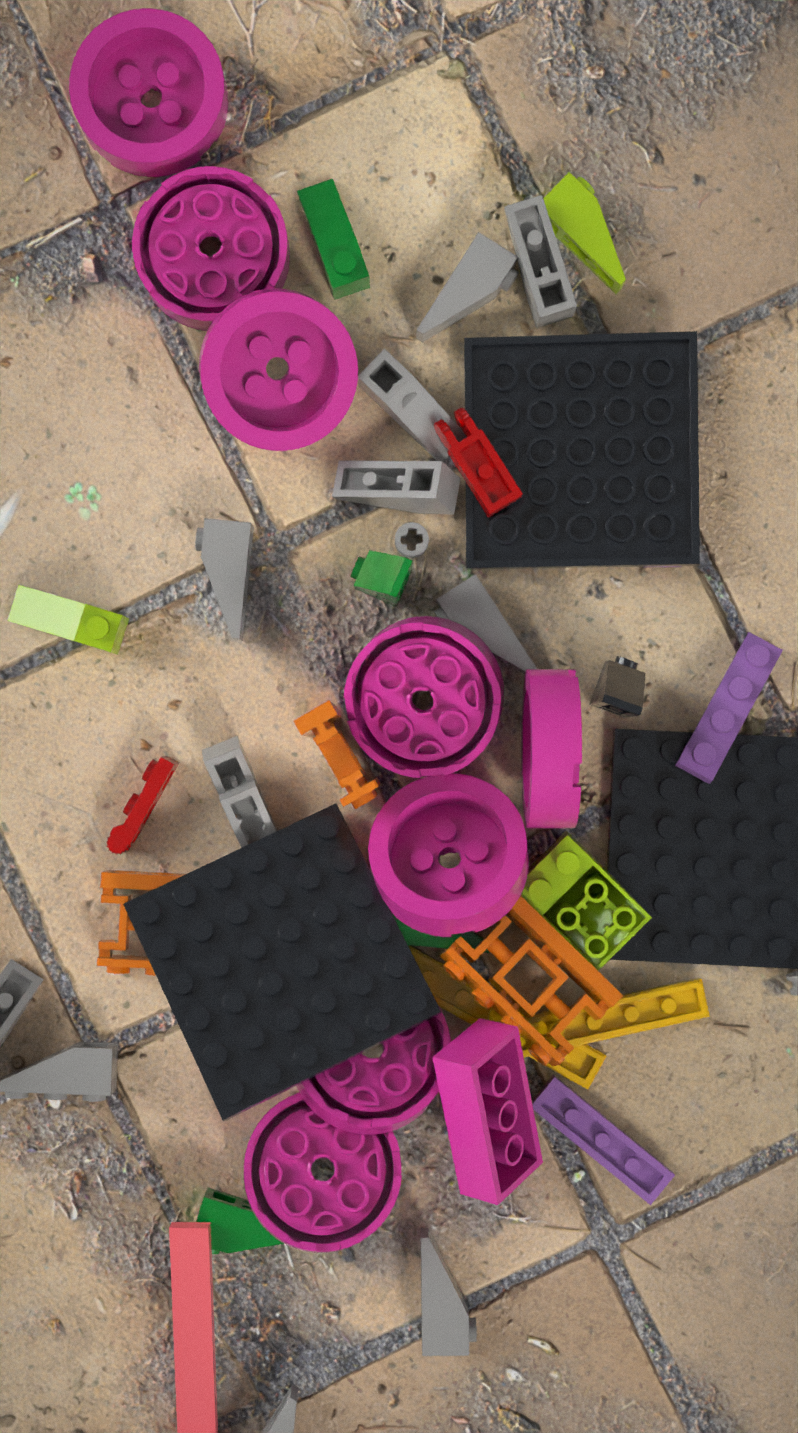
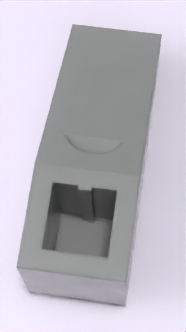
[358,348,465,462]
[0,1041,118,1102]

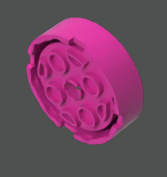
[69,8,228,177]
[132,166,290,331]
[199,288,358,451]
[344,616,504,778]
[521,669,582,828]
[368,774,529,937]
[297,1007,451,1135]
[244,1093,402,1253]

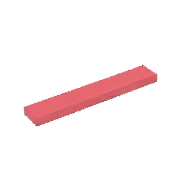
[169,1222,218,1433]

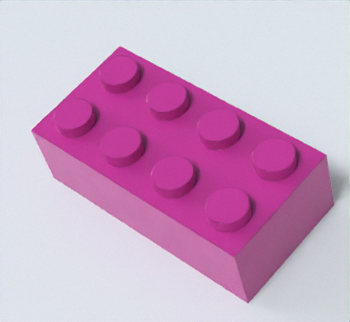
[432,1018,543,1205]

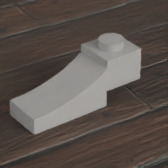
[202,736,277,848]

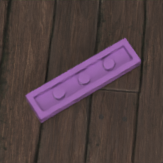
[675,632,783,784]
[532,1074,675,1205]

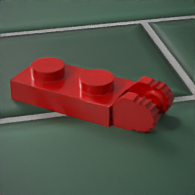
[433,407,523,517]
[106,756,179,855]

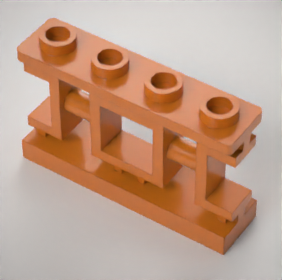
[293,700,381,809]
[97,870,185,976]
[440,895,623,1066]

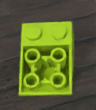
[521,830,652,971]

